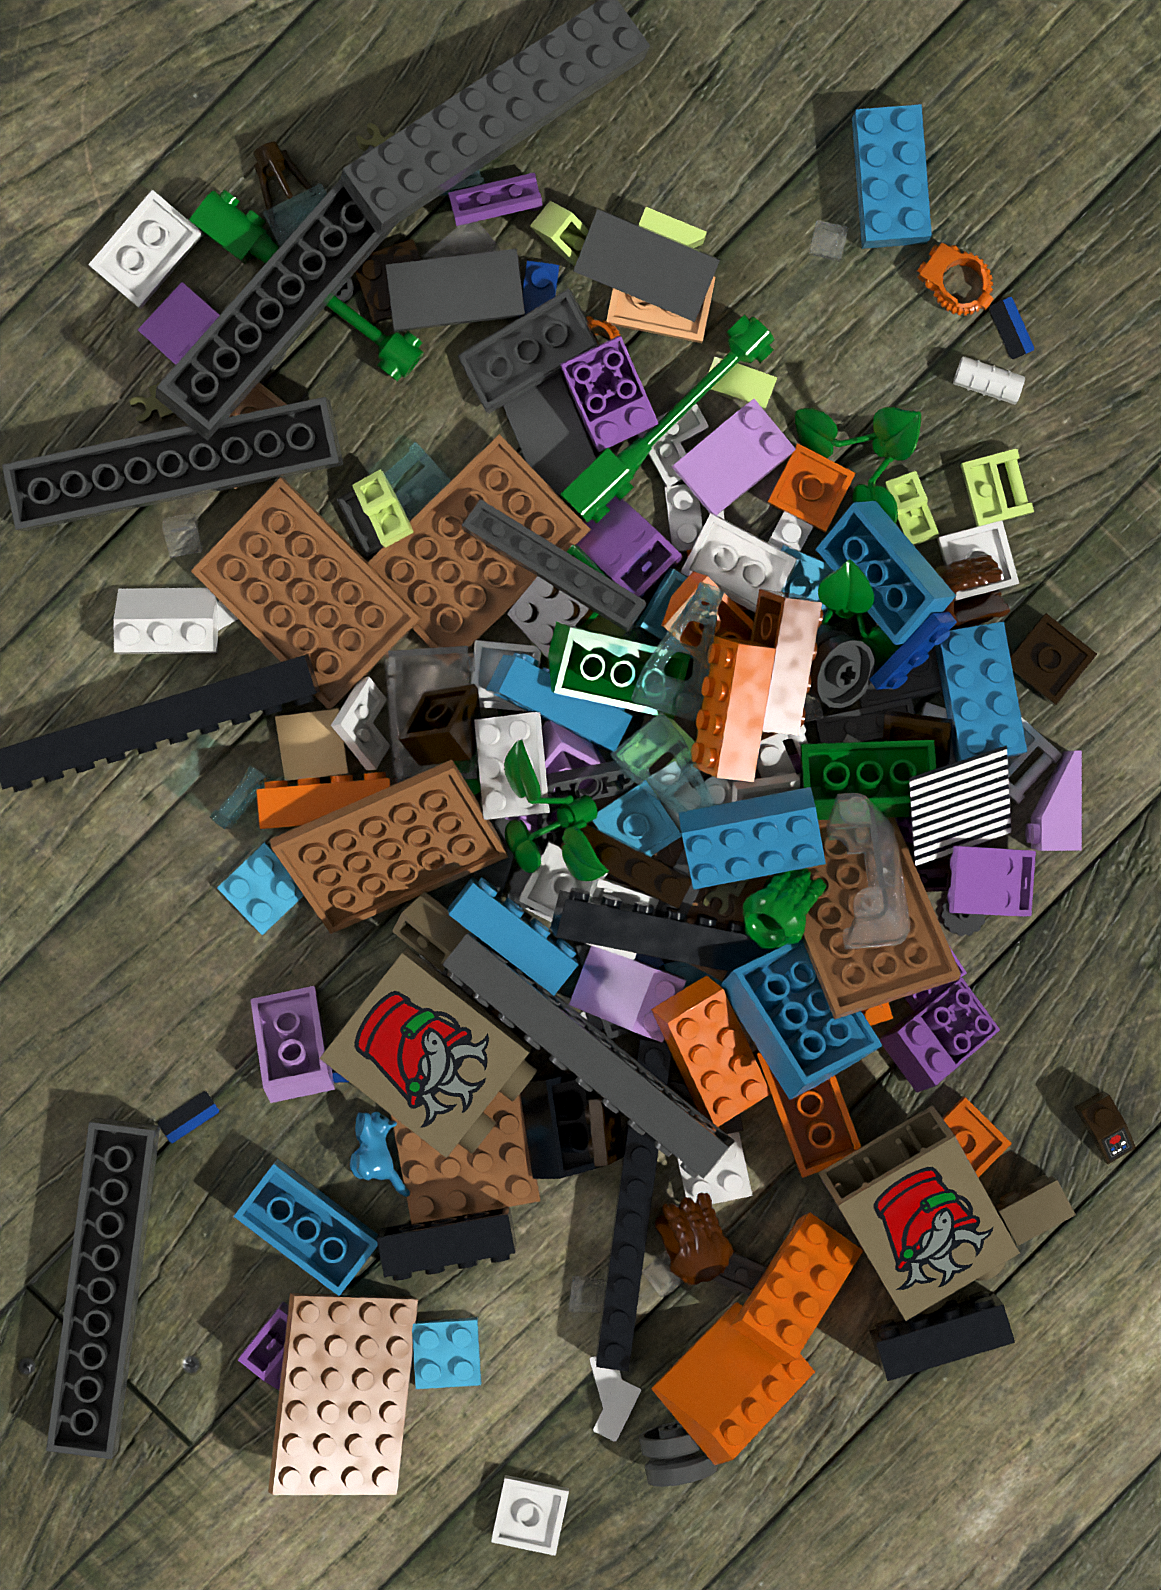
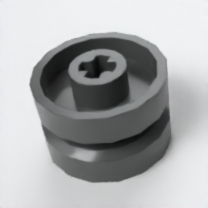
[807,625,874,708]
[639,1421,718,1487]

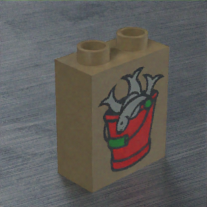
[319,947,537,1158]
[818,1105,1020,1321]

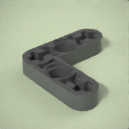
[537,761,634,852]

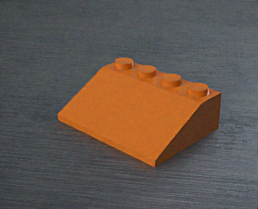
[651,1302,815,1465]

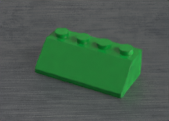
[548,621,691,719]
[800,740,936,820]

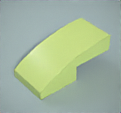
[708,357,777,410]
[352,469,414,548]
[885,471,939,546]

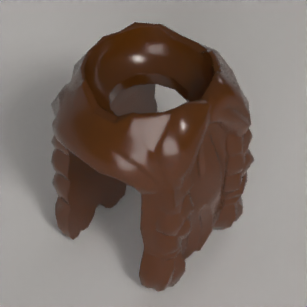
[934,555,1010,631]
[655,1192,734,1285]

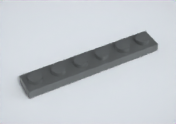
[462,499,646,632]

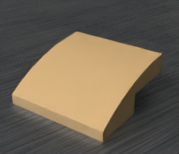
[275,708,349,781]

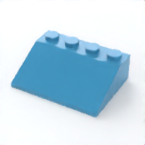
[720,939,883,1100]

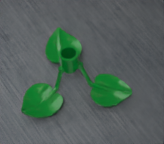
[795,407,921,524]
[818,559,903,667]
[504,739,609,882]

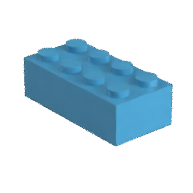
[852,104,932,249]
[815,501,956,645]
[935,621,1027,762]
[486,652,633,752]
[678,787,826,890]
[448,877,579,996]
[234,1159,378,1296]

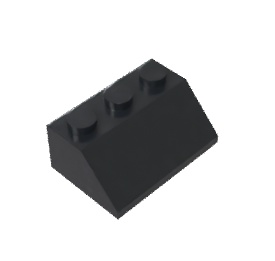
[520,1071,604,1179]

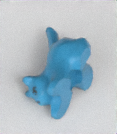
[350,1111,410,1197]

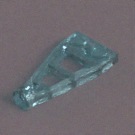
[631,582,725,721]
[609,711,715,815]

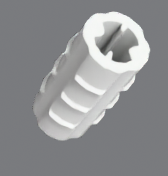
[953,356,1025,405]

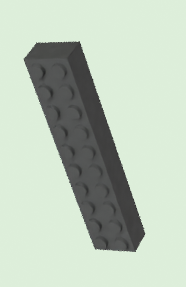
[340,0,650,235]
[155,145,398,441]
[2,397,344,531]
[442,933,735,1179]
[46,1117,160,1459]

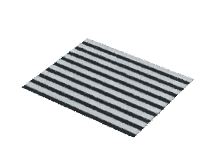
[909,745,1011,866]

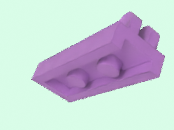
[448,172,543,226]

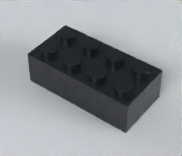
[377,1207,517,1281]
[869,1291,1015,1381]

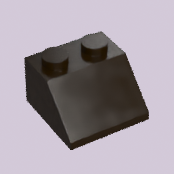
[398,684,481,766]

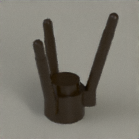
[253,141,314,230]

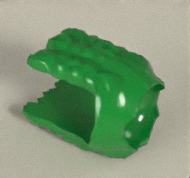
[742,868,827,950]

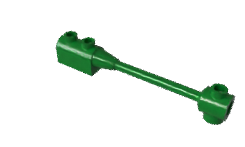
[189,189,424,382]
[559,314,775,524]

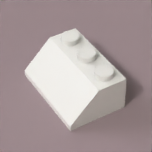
[114,588,218,654]

